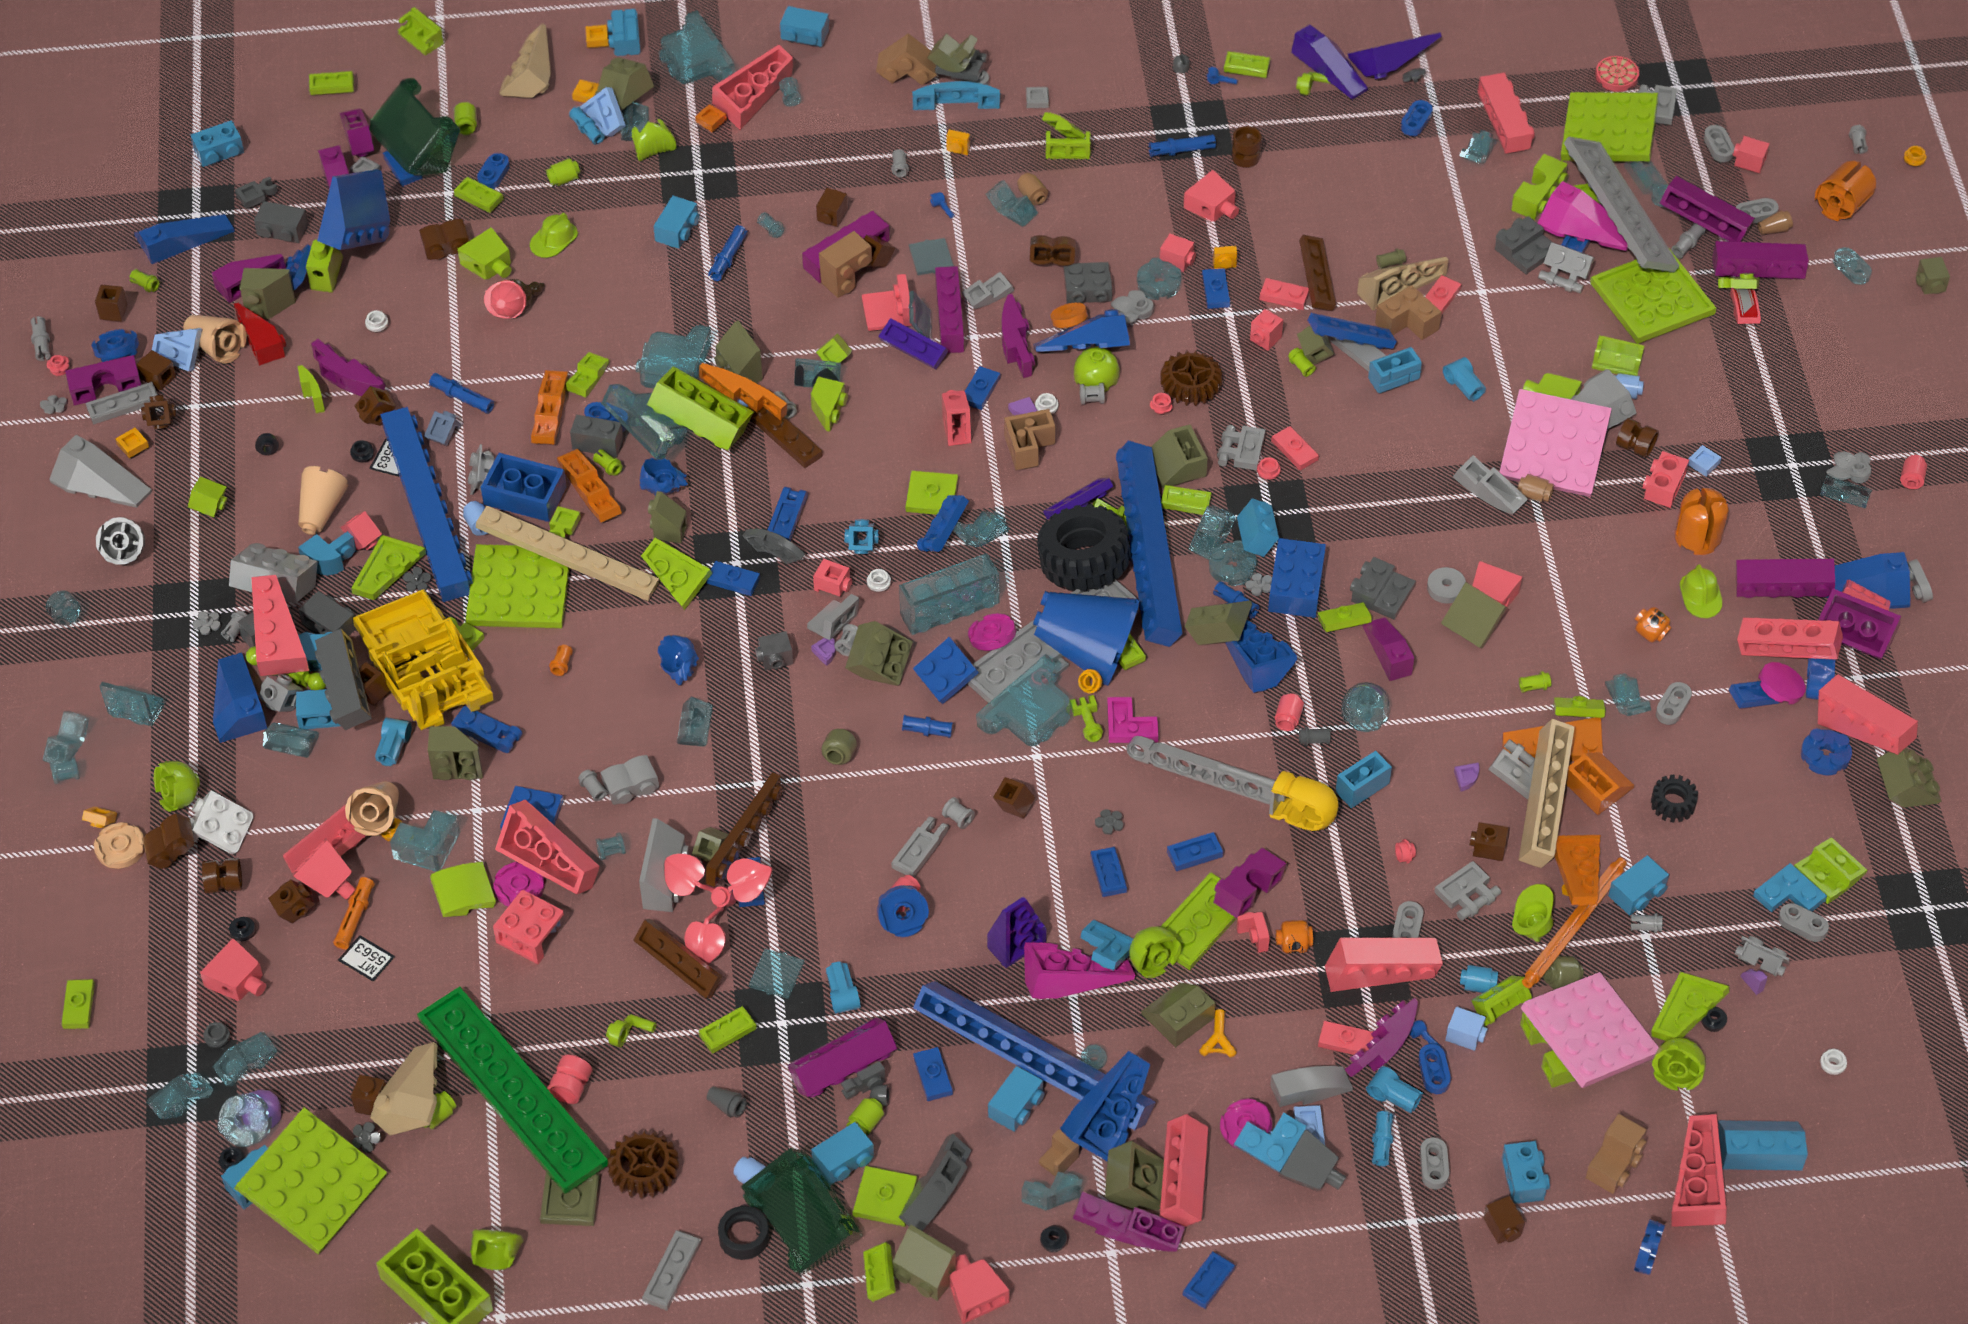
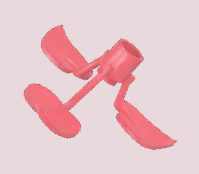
[664,854,772,965]

